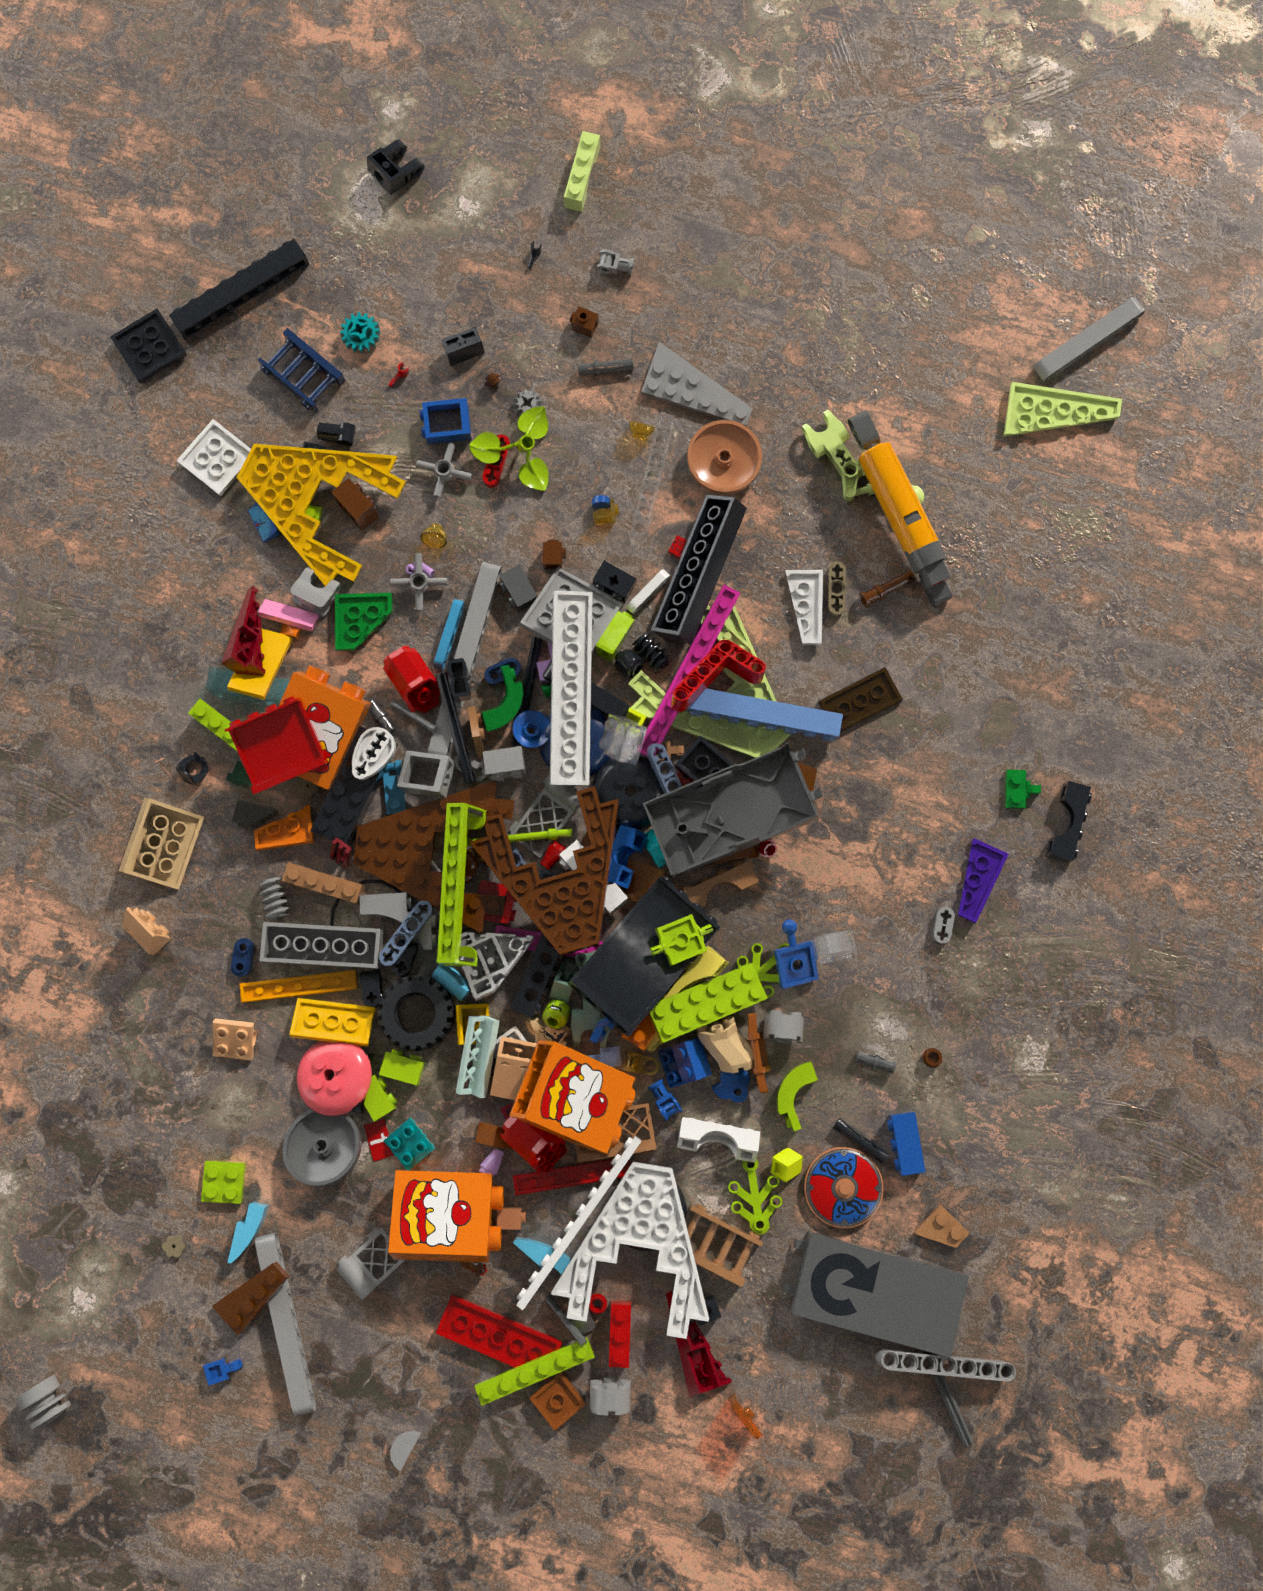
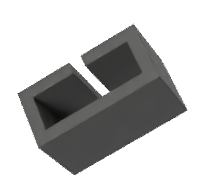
[499,564,538,612]

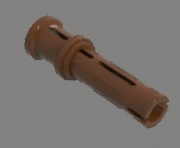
[859,570,916,608]

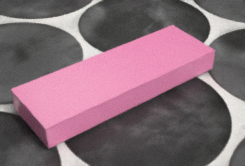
[258,599,319,631]

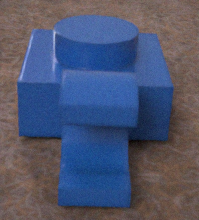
[203,1358,243,1386]

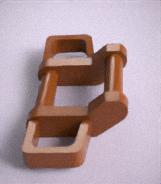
[746,1013,771,1094]

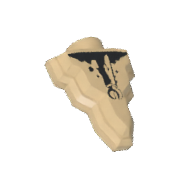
[525,1017,571,1046]

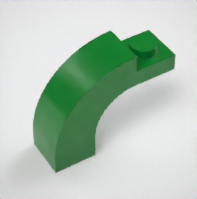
[480,665,523,731]

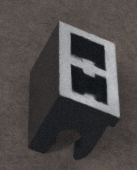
[441,327,485,366]

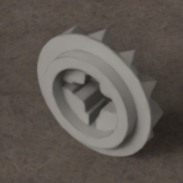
[513,389,542,417]

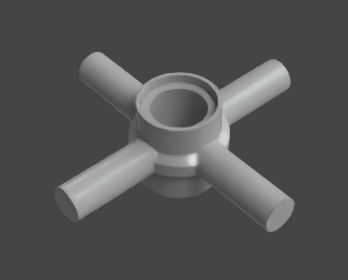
[416,443,472,498]
[390,553,448,611]

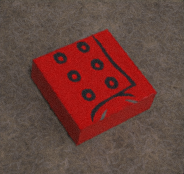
[668,535,687,559]

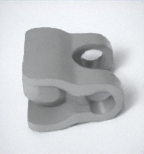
[291,568,341,617]

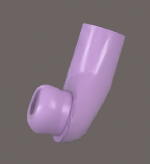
[406,562,435,578]

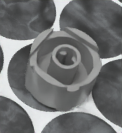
[763,1010,804,1044]
[590,1376,631,1415]

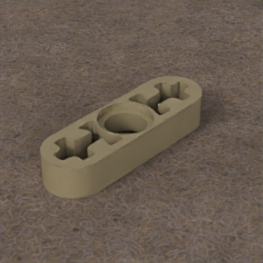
[827,561,846,617]

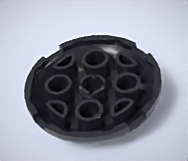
[592,754,668,829]

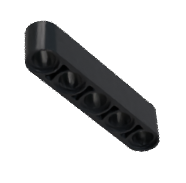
[542,659,631,724]

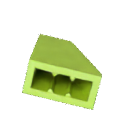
[596,611,634,663]

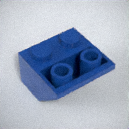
[658,1037,712,1088]

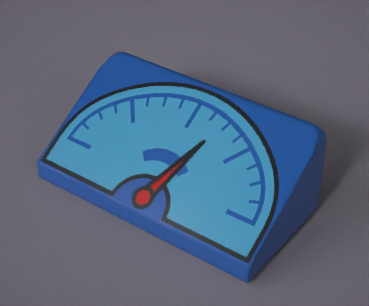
[247,503,280,543]

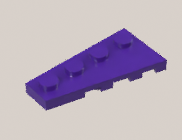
[958,838,1009,924]

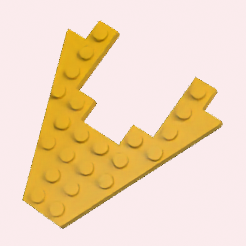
[237,444,407,586]

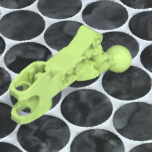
[801,410,925,505]

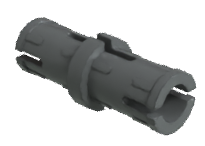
[368,698,396,734]
[855,1050,897,1074]

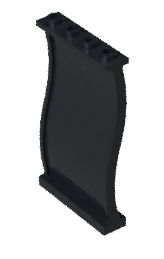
[567,875,720,1037]

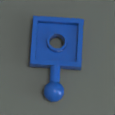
[774,919,819,989]

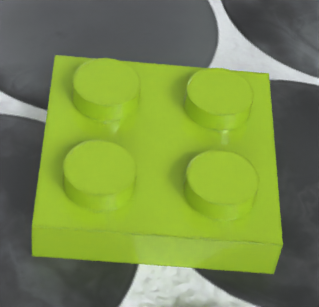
[201,1160,246,1204]

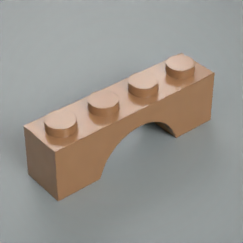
[681,860,759,909]
[282,863,365,905]

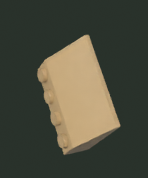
[119,798,204,890]

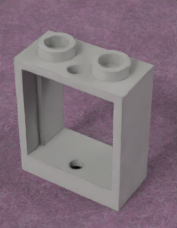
[397,750,455,798]

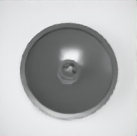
[283,1109,362,1187]

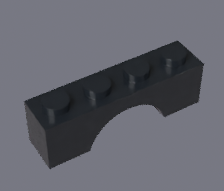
[1046,781,1092,863]

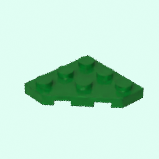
[335,593,393,651]

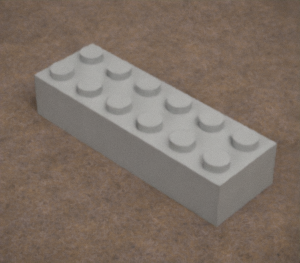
[260,922,384,969]

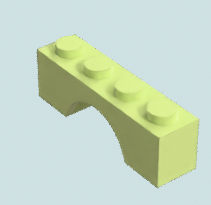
[564,131,600,212]

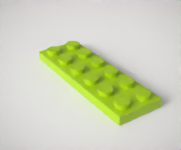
[648,963,768,1044]

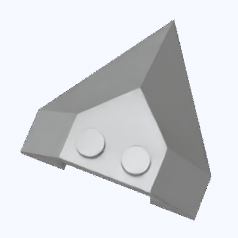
[461,931,535,1001]

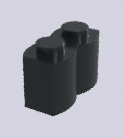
[447,658,471,702]

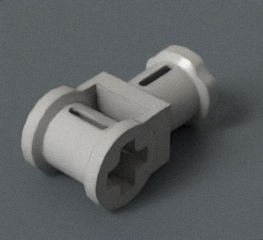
[596,249,634,275]

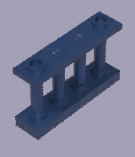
[258,328,346,412]

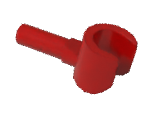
[388,363,409,387]

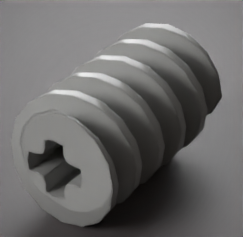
[258,877,289,920]

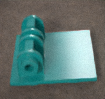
[383,1117,435,1171]

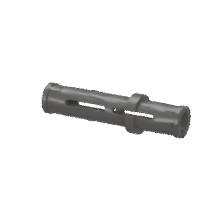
[577,359,634,376]

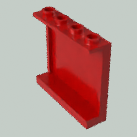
[224,696,329,795]

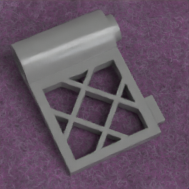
[336,1228,405,1300]

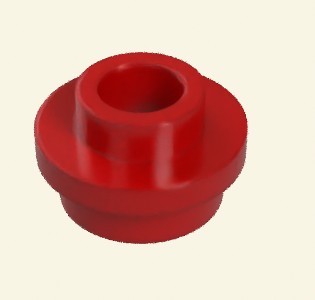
[758,839,777,858]
[589,1293,607,1314]

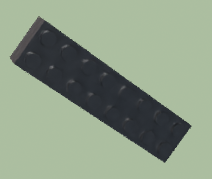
[651,494,747,645]

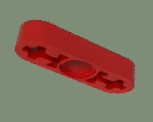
[482,434,510,488]

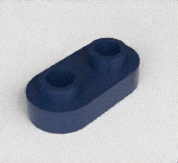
[485,658,521,686]
[231,938,255,977]

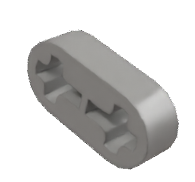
[454,756,487,782]
[932,907,955,944]

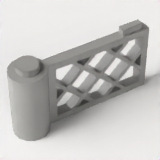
[509,775,580,858]

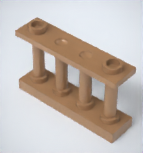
[687,1203,763,1287]

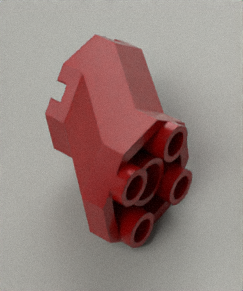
[383,646,441,713]
[500,1116,567,1173]

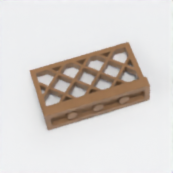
[575,1103,657,1164]

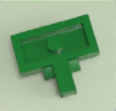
[1005,769,1041,809]

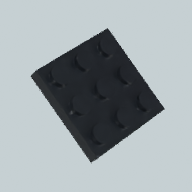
[110,308,187,383]

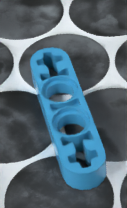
[433,599,464,671]

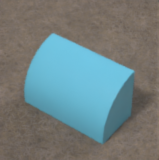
[431,965,471,1002]

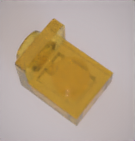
[593,499,619,525]

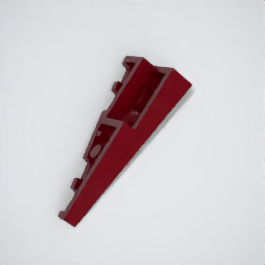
[221,586,266,676]
[666,1291,732,1398]

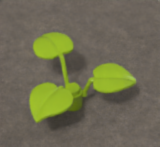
[469,406,548,491]

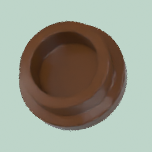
[484,372,502,389]
[922,1048,942,1068]

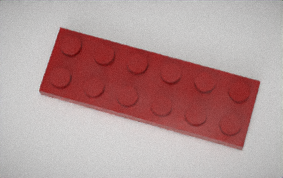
[436,1294,562,1381]

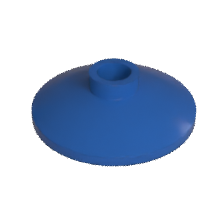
[513,710,550,748]

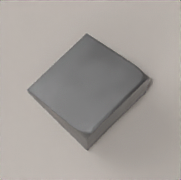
[570,1310,597,1334]

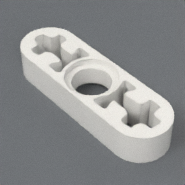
[626,569,671,615]

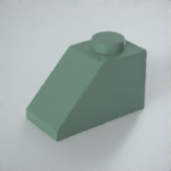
[550,956,579,1004]

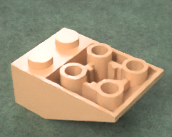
[122,907,171,955]
[490,1036,537,1100]

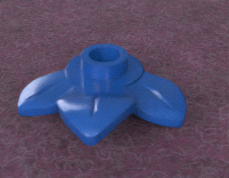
[712,1069,750,1103]

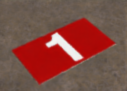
[364,1119,394,1161]

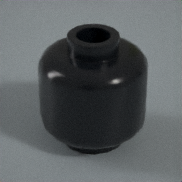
[615,649,643,677]

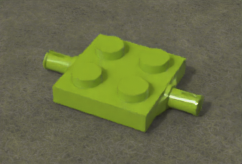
[650,914,713,966]

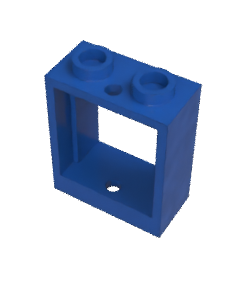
[419,398,472,445]

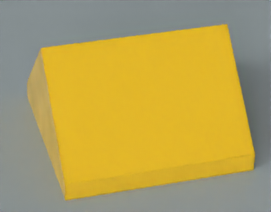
[456,1004,489,1045]

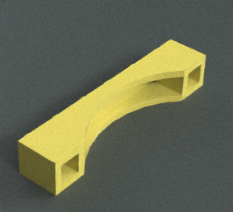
[647,946,729,1052]

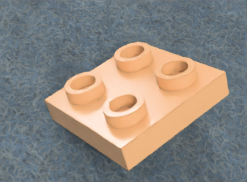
[213,1018,257,1061]

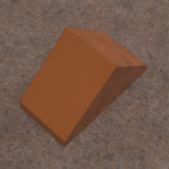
[475,1122,513,1149]

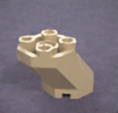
[696,1016,754,1073]

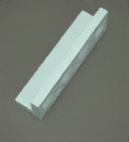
[456,1016,500,1098]

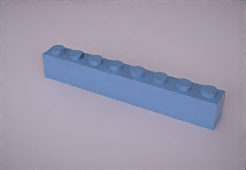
[687,688,843,742]

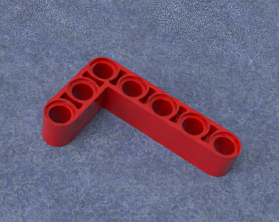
[671,639,766,712]

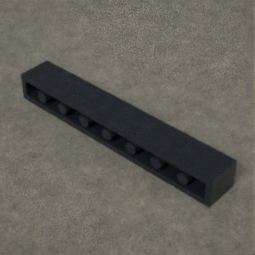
[169,239,309,340]

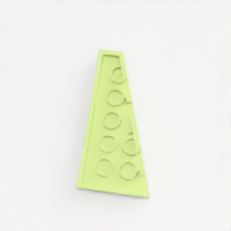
[1003,382,1122,437]

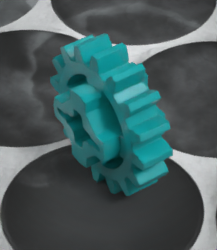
[340,312,381,353]

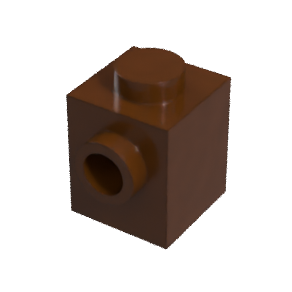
[570,306,599,338]
[543,539,566,569]

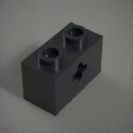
[593,560,637,602]

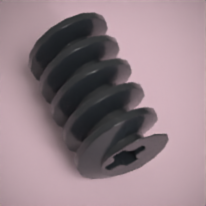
[632,631,671,674]

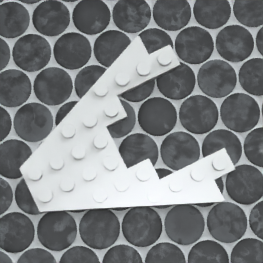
[551,1162,709,1339]

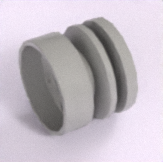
[15,1374,71,1430]

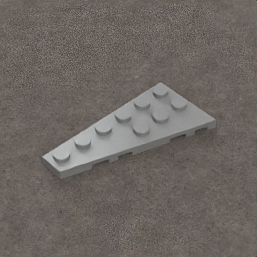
[641,342,752,427]

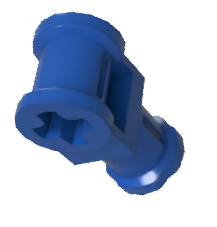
[647,1079,683,1122]

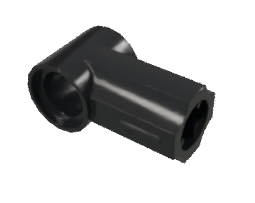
[317,422,356,446]

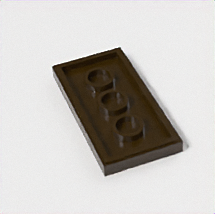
[818,667,903,733]

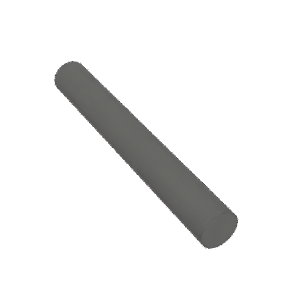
[390,701,438,733]
[545,1295,587,1347]

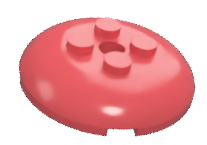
[297,1041,372,1116]

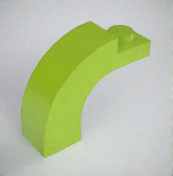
[776,1061,818,1131]

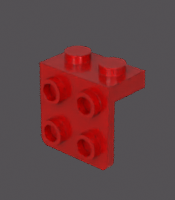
[478,880,517,925]

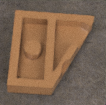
[468,706,485,759]
[914,1204,970,1248]

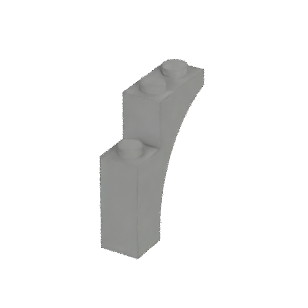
[359,893,437,951]

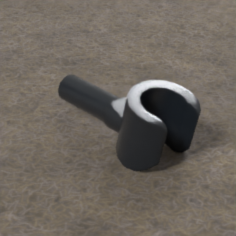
[527,241,542,269]

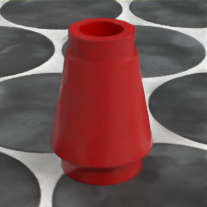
[541,840,567,869]

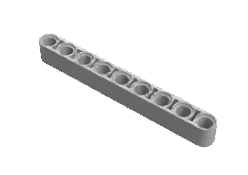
[255,1232,316,1416]

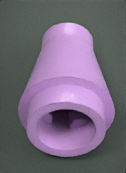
[479,1148,504,1177]

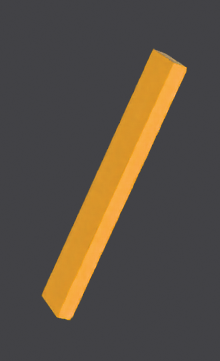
[239,970,358,1003]

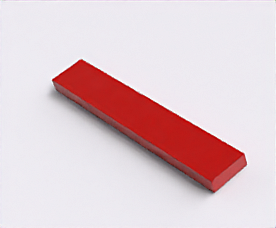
[512,1158,631,1196]

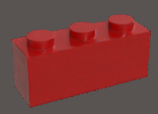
[609,1300,631,1368]

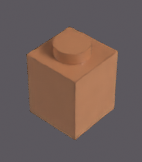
[497,1207,526,1230]

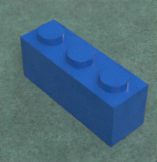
[887,1111,926,1176]

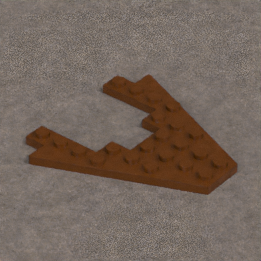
[354,781,515,933]
[470,786,619,956]

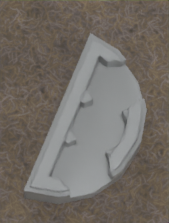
[390,1430,421,1471]

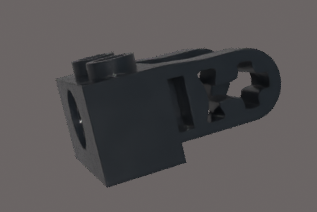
[367,139,425,195]

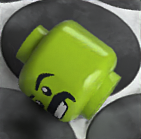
[542,1000,570,1029]

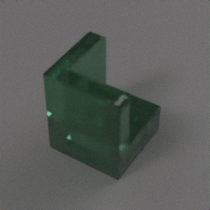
[226,761,251,788]

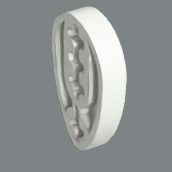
[352,727,396,780]

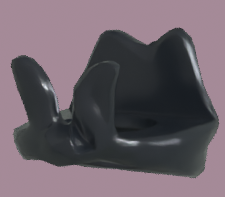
[175,751,208,784]

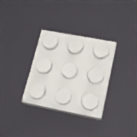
[177,419,251,496]

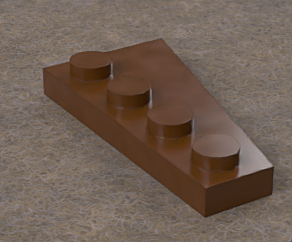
[212,1262,290,1336]

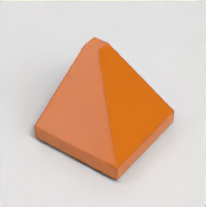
[280,623,301,639]

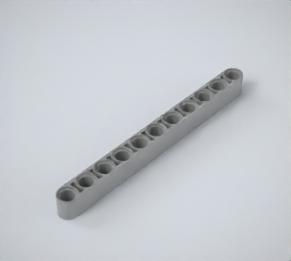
[427,562,502,756]

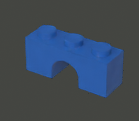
[608,825,648,889]

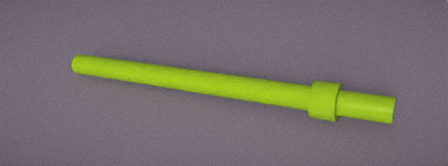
[467,828,572,847]

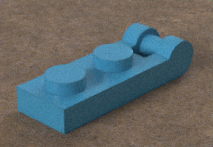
[383,760,406,815]

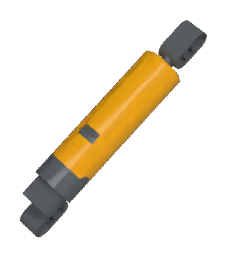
[847,411,952,607]

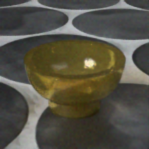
[629,420,655,440]
[420,523,447,548]

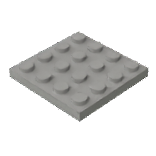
[519,567,623,654]

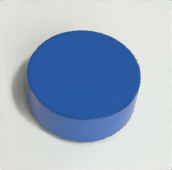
[592,495,610,510]

